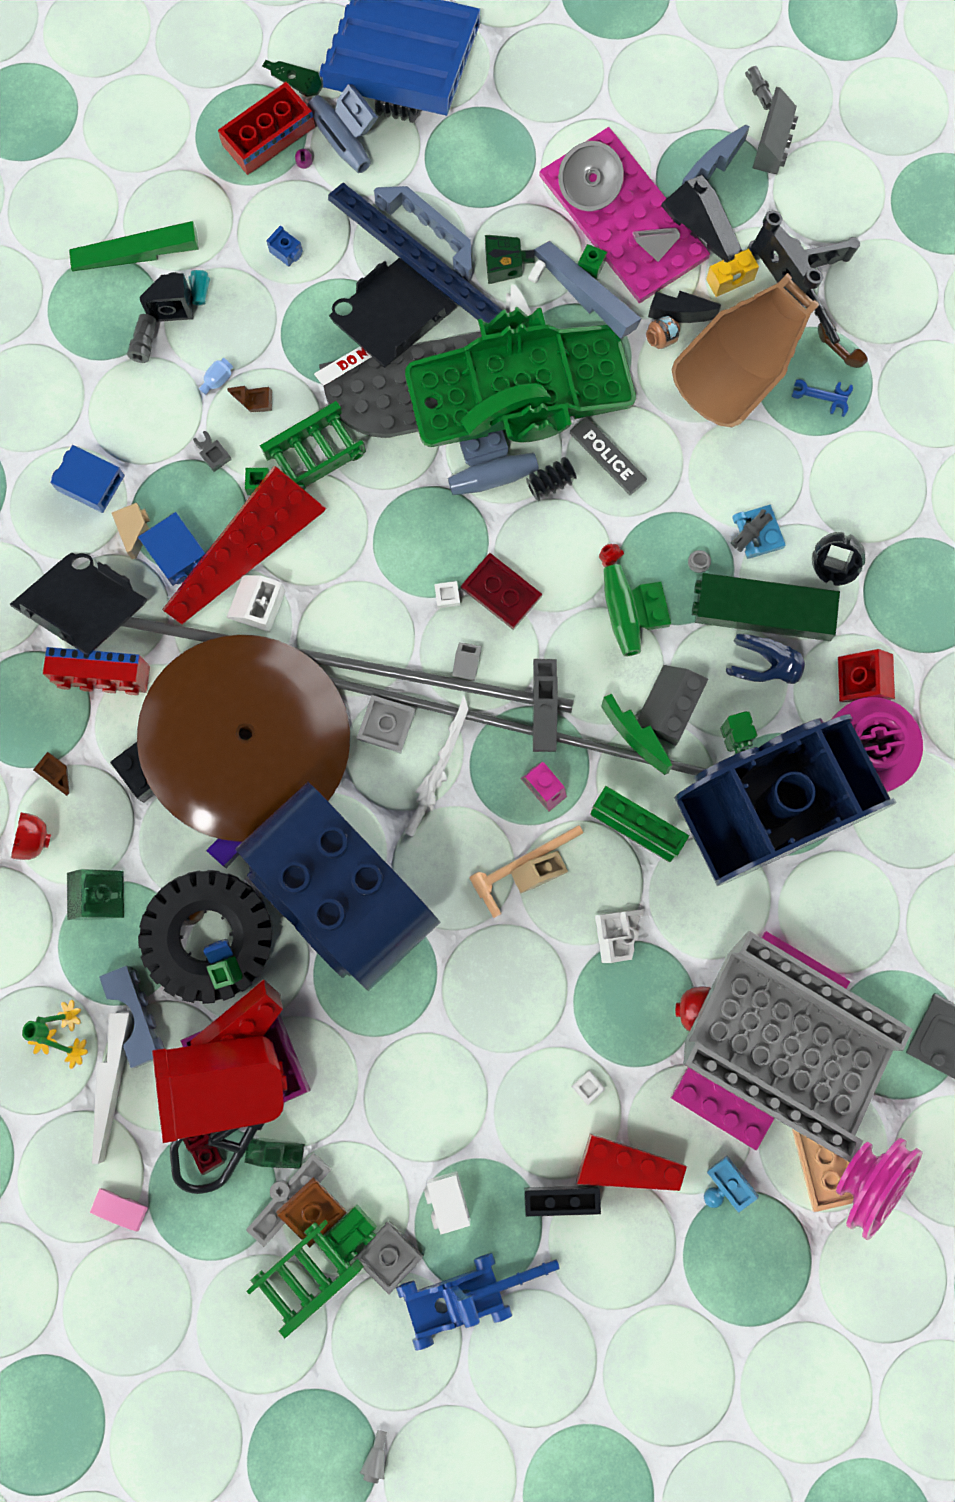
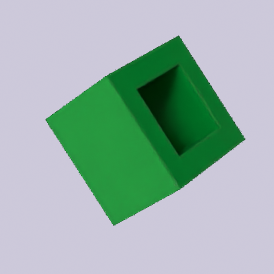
[578,244,607,279]
[245,468,269,496]

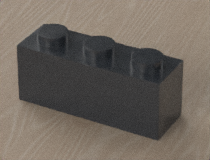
[524,1185,601,1217]

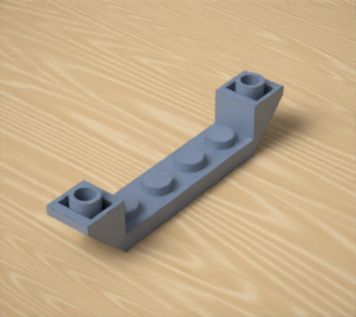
[374,186,472,282]

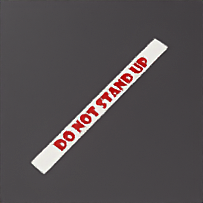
[314,295,458,386]

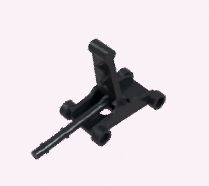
[746,210,860,345]

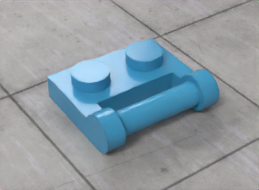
[732,504,786,559]

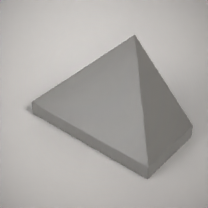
[633,228,680,262]

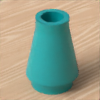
[188,270,210,305]

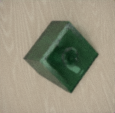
[67,869,124,920]

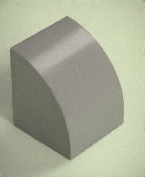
[452,642,482,681]

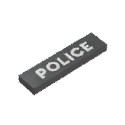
[570,417,647,496]

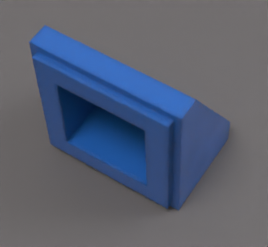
[203,938,233,963]

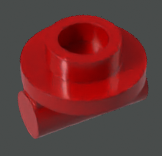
[599,544,624,567]

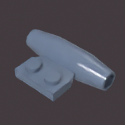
[307,84,378,173]
[448,430,539,495]

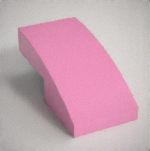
[90,1188,148,1231]

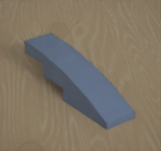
[682,125,750,185]

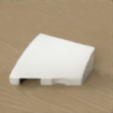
[595,909,644,963]

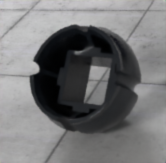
[812,532,866,586]

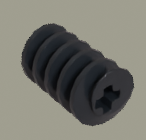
[375,100,420,123]
[526,457,577,502]

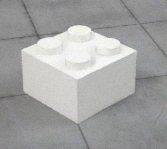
[424,1171,471,1234]

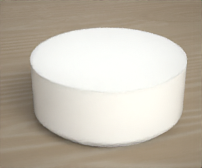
[528,260,546,283]

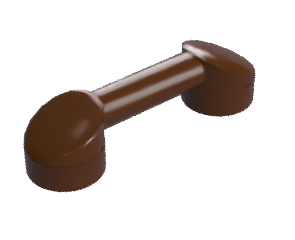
[818,322,868,368]

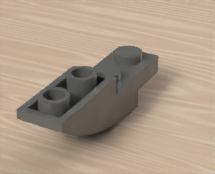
[532,659,558,752]

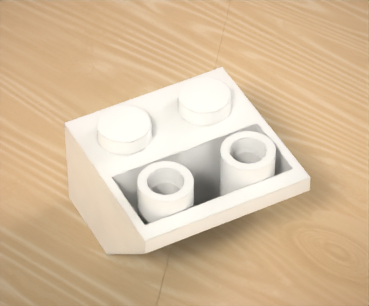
[227,576,286,632]

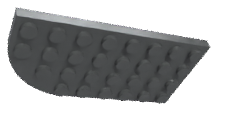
[319,332,482,438]

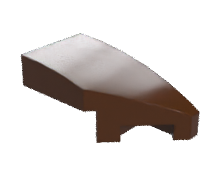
[227,386,272,412]
[33,752,69,796]

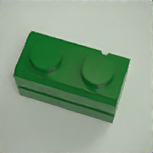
[720,711,757,754]
[325,1205,377,1262]

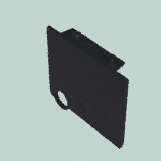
[329,258,457,368]
[10,553,147,656]

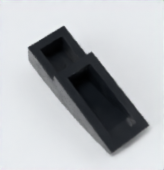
[648,291,721,323]

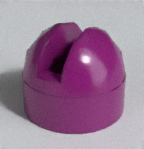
[295,149,313,169]

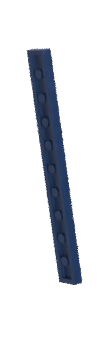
[328,183,502,323]

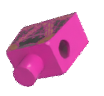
[520,762,567,812]

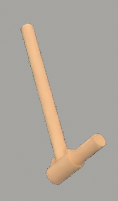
[469,825,583,918]

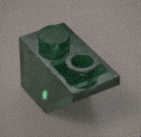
[244,1138,305,1169]

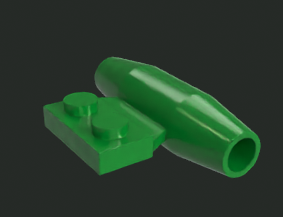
[603,564,671,657]

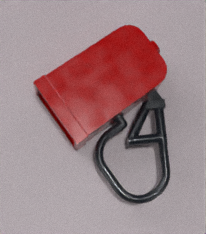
[152,1036,287,1194]

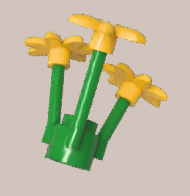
[22,1000,88,1069]

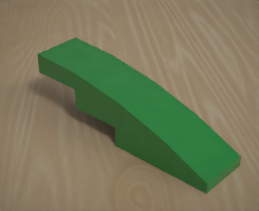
[601,694,672,775]

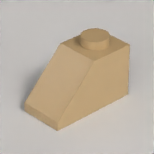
[112,503,150,560]
[510,851,568,893]

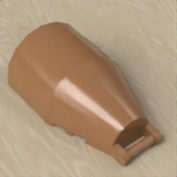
[671,273,820,428]

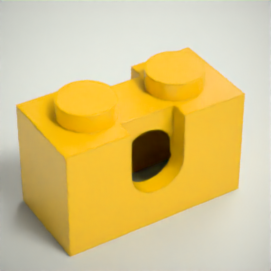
[706,249,759,297]

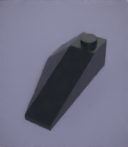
[661,175,742,263]

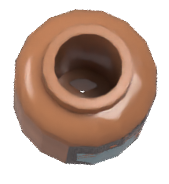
[646,316,680,349]

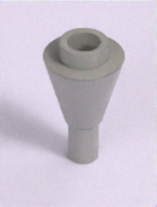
[360,1430,387,1483]

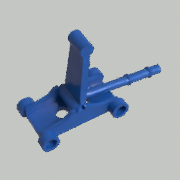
[396,1253,560,1351]

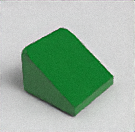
[207,956,243,989]

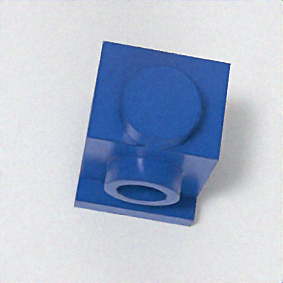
[266,225,303,267]

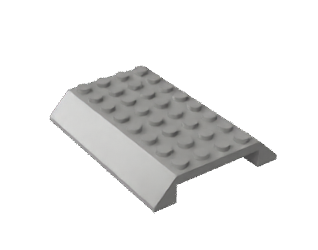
[683,931,913,1162]

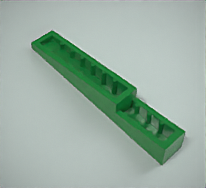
[69,221,199,272]

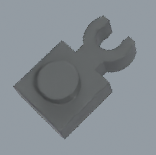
[193,431,232,472]

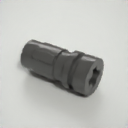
[127,314,156,363]

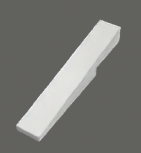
[92,1013,134,1164]

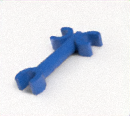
[792,379,853,417]

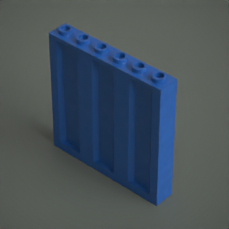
[320,0,480,116]

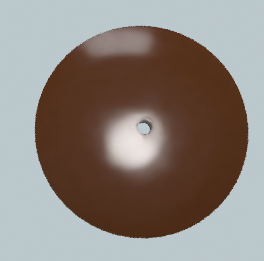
[137,635,350,842]

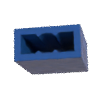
[50,445,125,513]
[138,512,205,586]

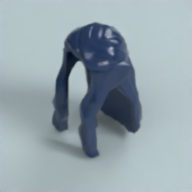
[726,634,805,684]

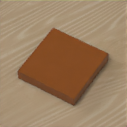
[276,1177,347,1248]

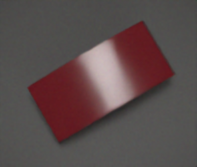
[183,1133,225,1175]

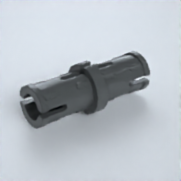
[745,66,773,110]
[731,509,773,552]

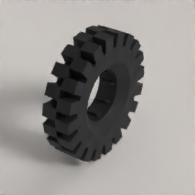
[138,870,272,1004]

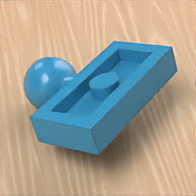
[704,1156,759,1213]

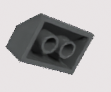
[752,86,798,175]
[637,665,708,746]

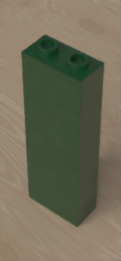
[692,573,840,641]

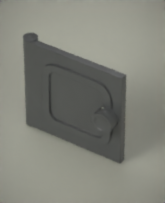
[906,993,955,1079]

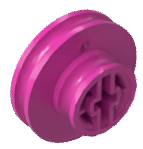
[832,697,923,792]
[836,1138,922,1241]

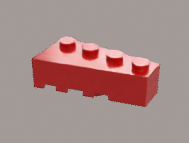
[191,979,283,1046]
[576,1133,687,1191]

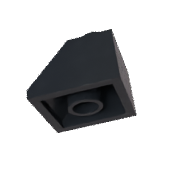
[140,272,193,322]

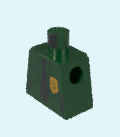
[485,235,535,284]

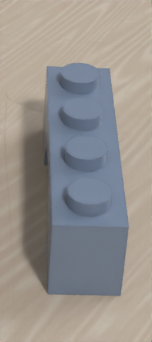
[99,966,164,1068]

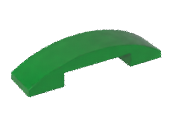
[461,383,551,437]

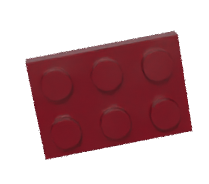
[461,553,542,630]

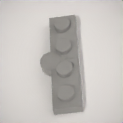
[246,1153,332,1247]

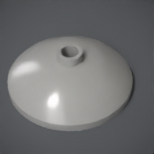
[558,141,624,211]

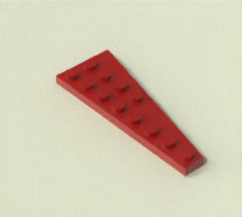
[162,466,326,624]

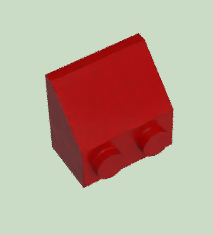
[838,649,895,702]

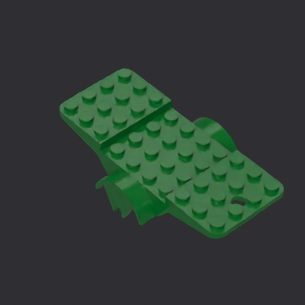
[405,307,636,447]

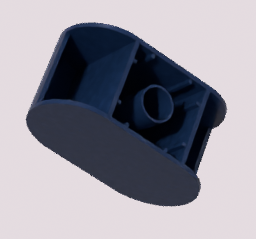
[674,714,896,886]
[235,782,441,991]

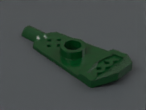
[262,60,323,97]

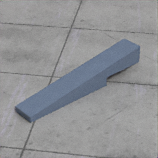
[534,241,642,339]

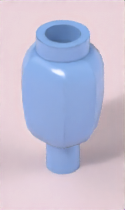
[199,358,233,395]

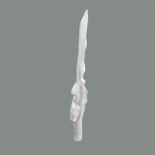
[405,696,469,837]

